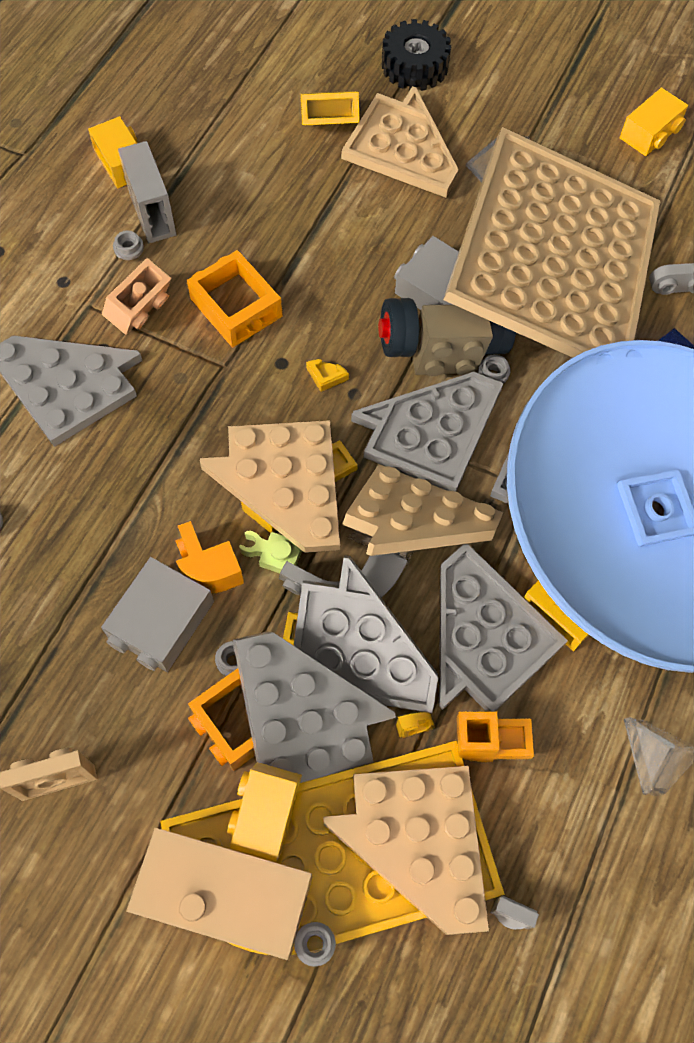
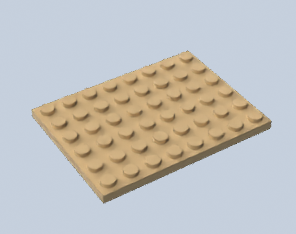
[443,127,660,358]

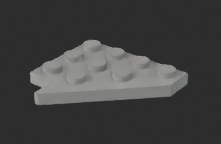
[0,336,142,447]
[351,372,504,492]
[439,544,568,712]
[294,555,438,713]
[233,631,396,783]

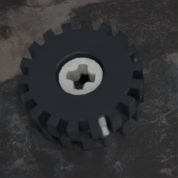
[381,19,451,91]

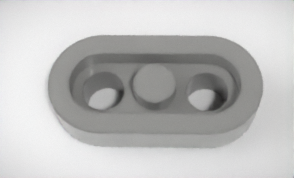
[649,263,694,295]

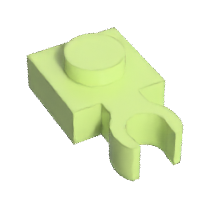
[239,531,302,573]

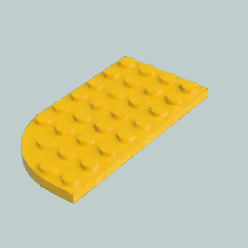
[160,741,505,955]

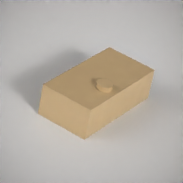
[126,828,313,961]

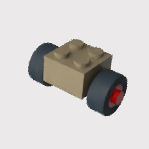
[378,298,516,376]

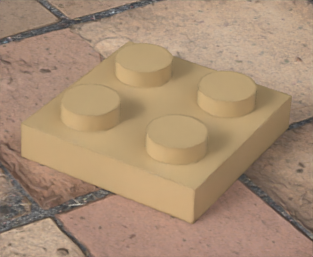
[0,748,98,801]

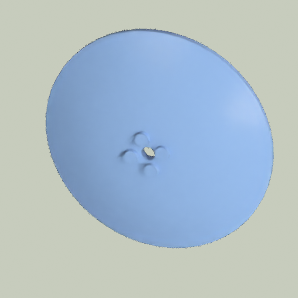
[507,340,694,673]

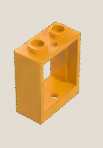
[187,250,283,348]
[188,668,255,771]

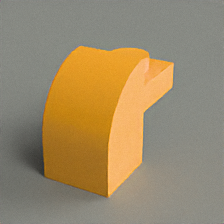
[175,521,244,594]
[457,712,534,762]

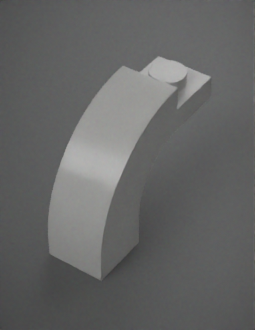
[279,553,407,598]

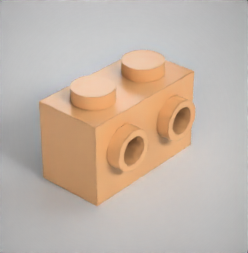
[102,258,172,335]

